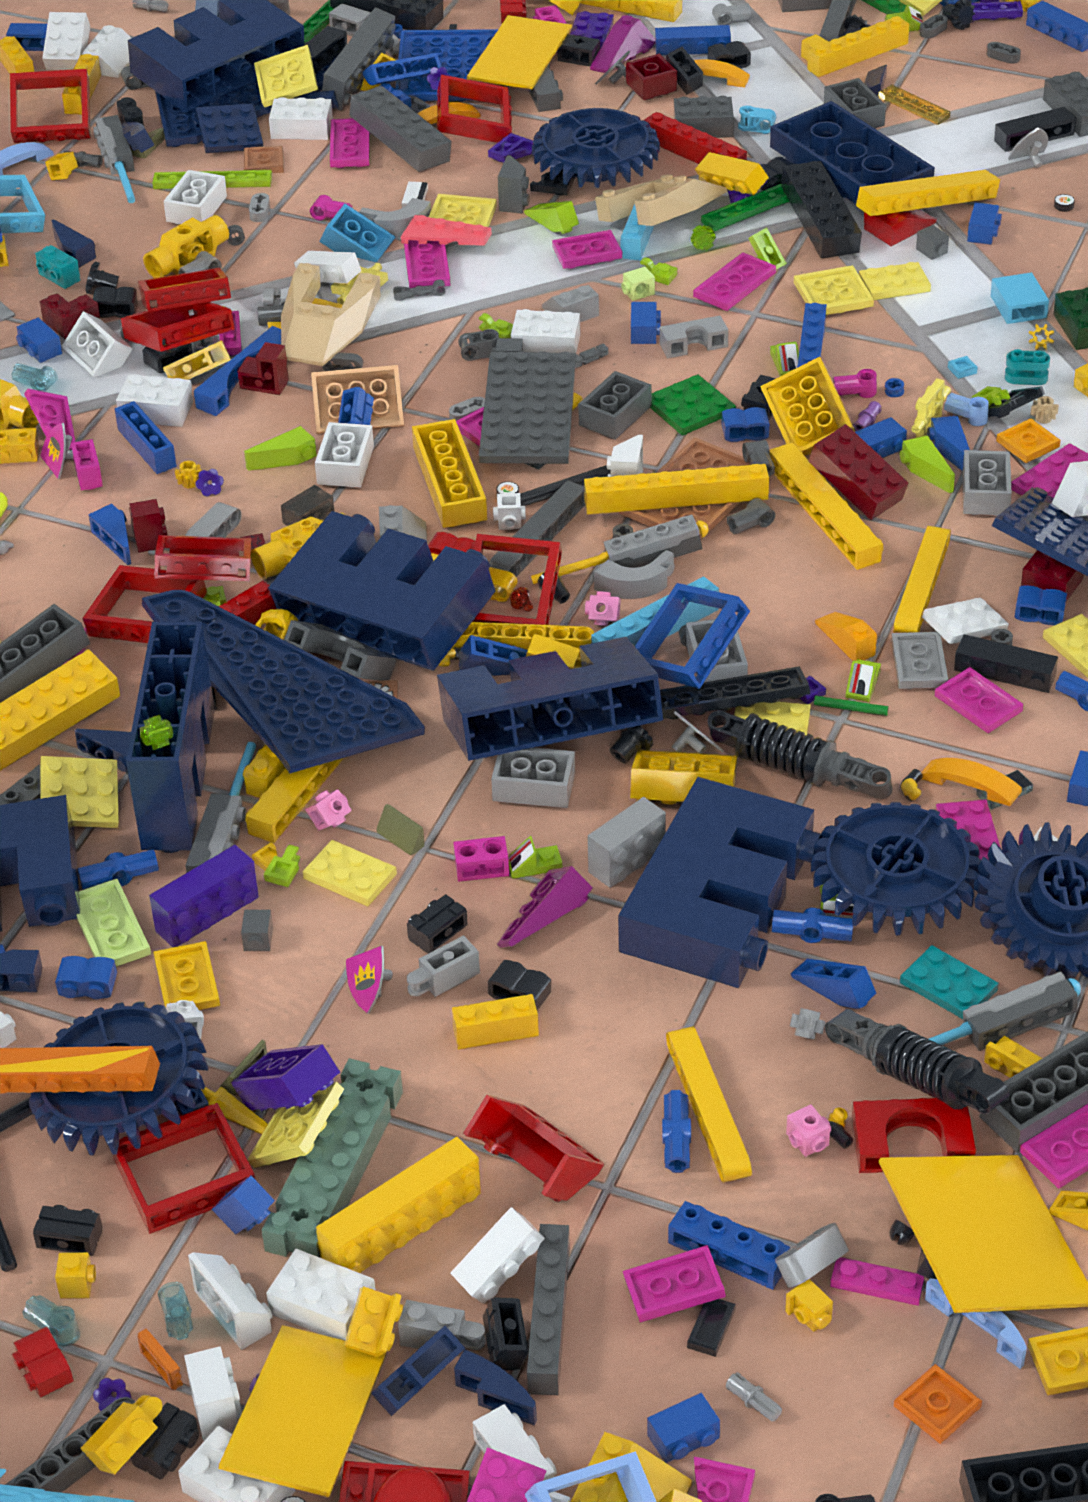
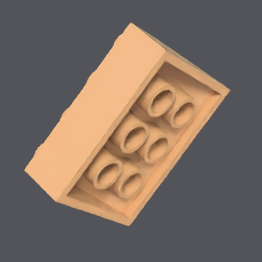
[311,365,404,434]

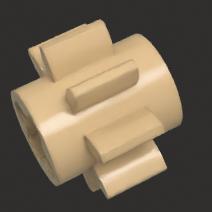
[1030,396,1059,424]

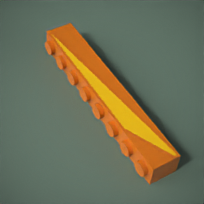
[0,1046,160,1093]

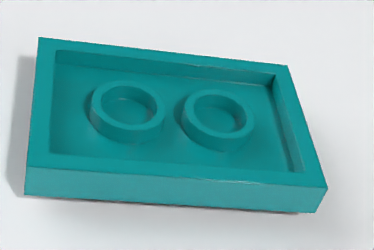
[900,945,999,1019]

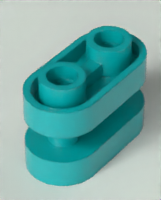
[1004,349,1050,385]

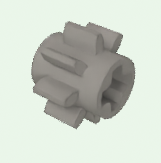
[790,1008,825,1040]

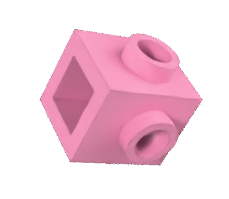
[585,591,621,626]
[305,789,352,831]
[786,1105,831,1157]

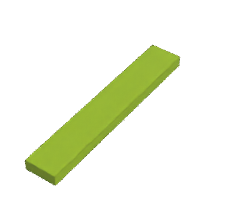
[152,170,272,189]

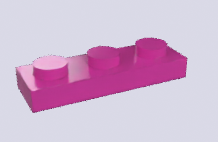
[219,311,242,356]
[830,1257,925,1306]

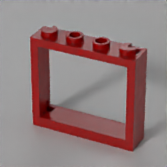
[10,69,91,143]
[437,75,512,143]
[138,267,231,312]
[121,302,235,352]
[470,534,562,625]
[154,535,251,582]
[82,565,207,643]
[113,1103,256,1234]

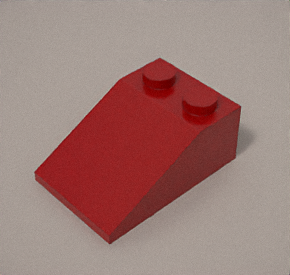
[864,209,937,247]

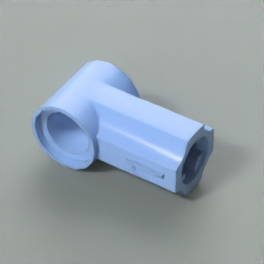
[944,393,989,426]

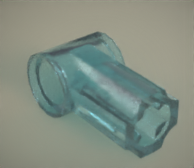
[11,363,58,392]
[157,1282,193,1340]
[22,1295,80,1346]

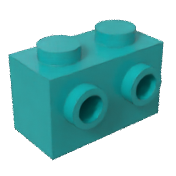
[35,245,81,289]

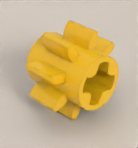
[1028,324,1054,350]
[175,460,202,489]

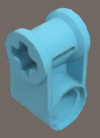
[738,105,777,134]

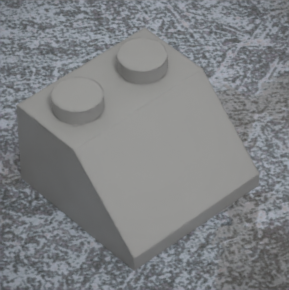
[542,285,599,322]
[379,505,427,540]

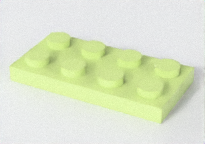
[76,879,151,967]

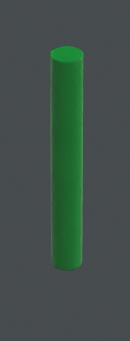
[814,696,889,716]

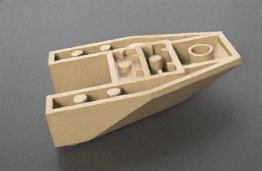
[595,174,728,226]
[281,263,381,366]

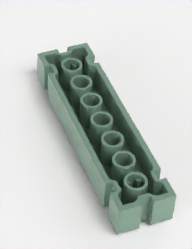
[262,1058,403,1258]

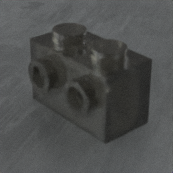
[281,485,334,526]

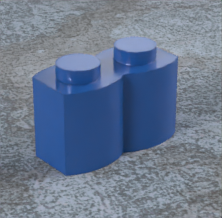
[721,407,770,442]
[1014,585,1067,626]
[55,956,117,999]

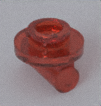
[510,587,533,612]

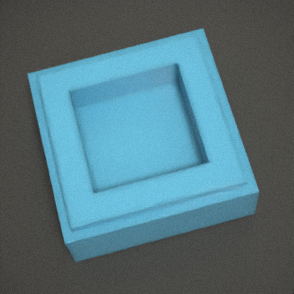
[948,356,978,379]

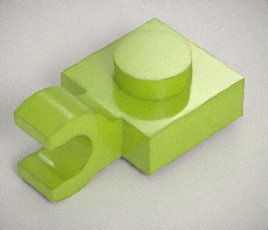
[640,257,678,285]
[479,313,513,338]
[203,586,226,607]
[264,845,300,887]

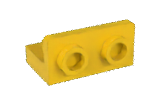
[984,1036,1043,1078]
[344,1286,403,1357]

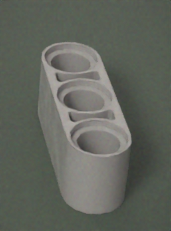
[186,502,242,538]
[775,1223,849,1288]

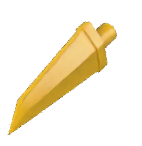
[201,1087,268,1135]

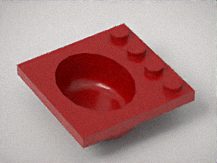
[339,1461,470,1502]

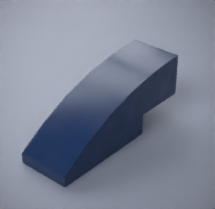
[122,122,154,153]
[371,1326,465,1416]
[454,1349,537,1426]

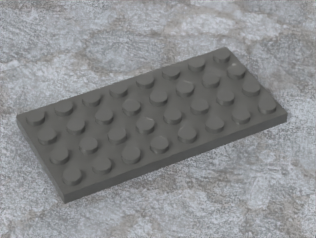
[479,351,576,464]

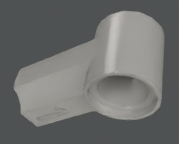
[712,3,751,25]
[178,251,222,274]

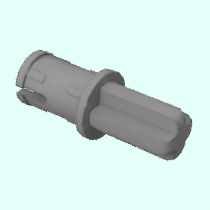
[132,0,169,12]
[726,1372,782,1421]

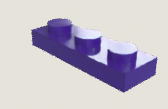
[971,1,1023,20]

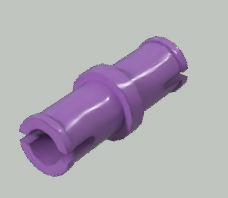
[853,401,882,431]

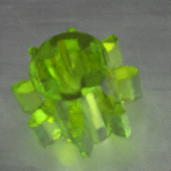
[690,225,716,251]
[140,715,173,750]

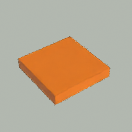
[894,1364,982,1444]

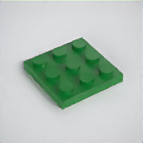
[650,374,736,436]

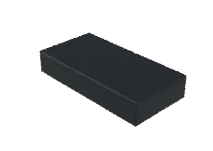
[687,1299,736,1357]

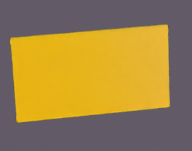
[467,15,572,89]
[218,1325,387,1497]

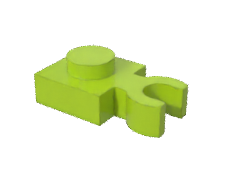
[971,386,1010,406]

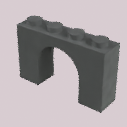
[284,620,397,681]

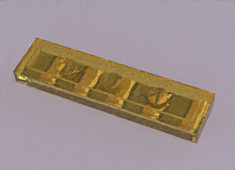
[879,84,951,125]

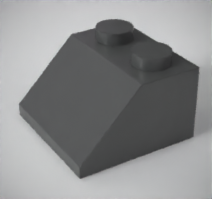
[498,155,530,214]

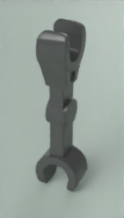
[393,279,446,301]

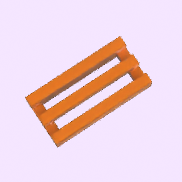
[137,1328,183,1390]

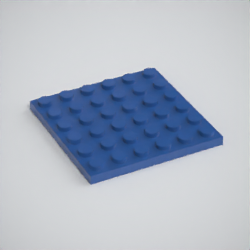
[395,29,509,102]

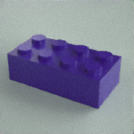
[149,845,259,948]
[231,1044,340,1111]

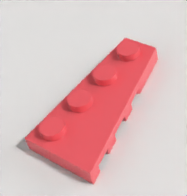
[401,215,492,245]

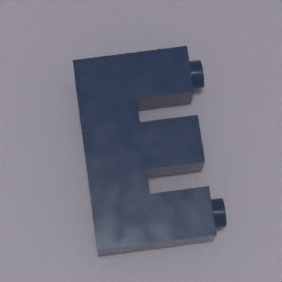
[127,0,304,112]
[268,511,495,671]
[126,621,215,853]
[437,637,663,761]
[618,777,822,988]
[0,795,81,932]

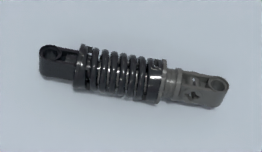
[707,711,893,799]
[825,1009,1009,1114]

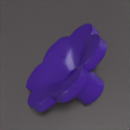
[427,67,450,90]
[196,469,224,496]
[93,1378,132,1411]

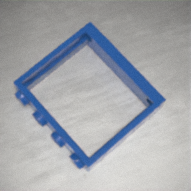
[635,583,750,689]

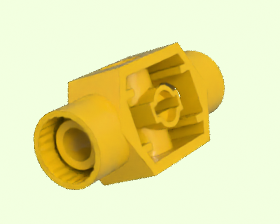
[143,215,229,278]
[0,379,39,430]
[251,512,345,580]

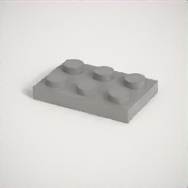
[891,632,948,689]

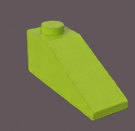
[524,201,579,234]
[244,426,317,471]
[900,435,955,493]

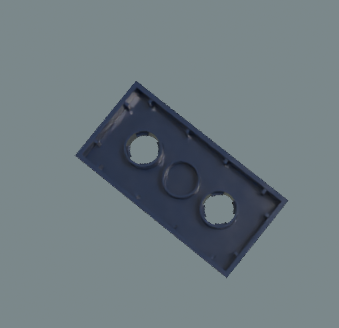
[770,101,935,213]

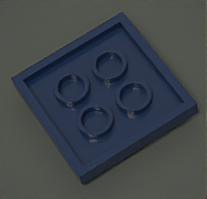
[196,103,263,153]

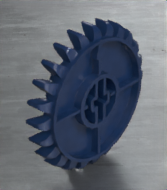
[532,108,660,188]
[811,802,981,936]
[974,822,1088,979]
[29,1001,209,1156]

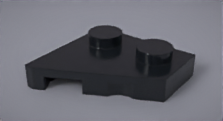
[530,169,577,195]
[988,386,1045,418]

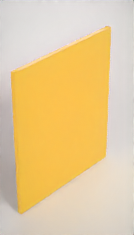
[878,1155,1088,1313]

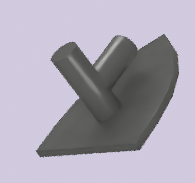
[595,51,630,85]

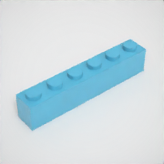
[591,576,719,646]

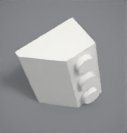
[82,25,131,78]
[61,311,133,377]
[188,1252,273,1350]

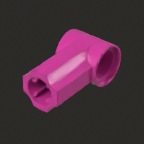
[309,195,353,221]
[833,369,877,398]

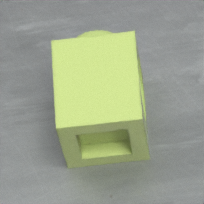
[621,267,655,301]

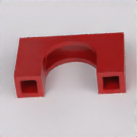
[852,1098,976,1173]

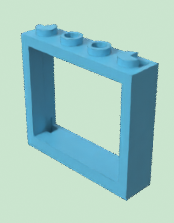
[0,175,45,233]

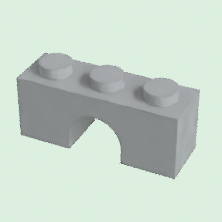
[660,315,728,358]

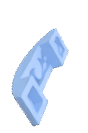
[0,142,54,175]
[925,1278,1027,1369]

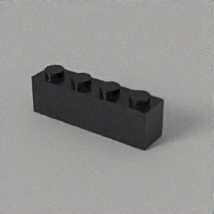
[303,26,347,74]
[994,107,1076,152]
[954,634,1058,693]

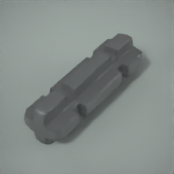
[576,344,609,368]

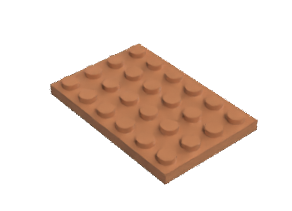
[619,437,751,540]

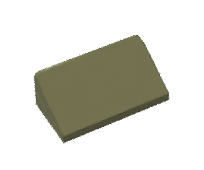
[131,128,165,158]
[377,804,425,855]
[220,1040,267,1095]

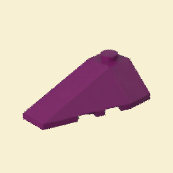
[590,15,655,73]
[497,866,593,948]

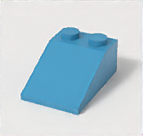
[319,204,396,262]

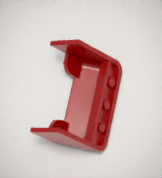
[463,1095,605,1203]

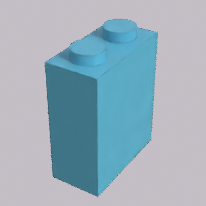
[990,272,1049,324]

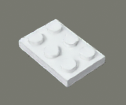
[922,597,1009,644]

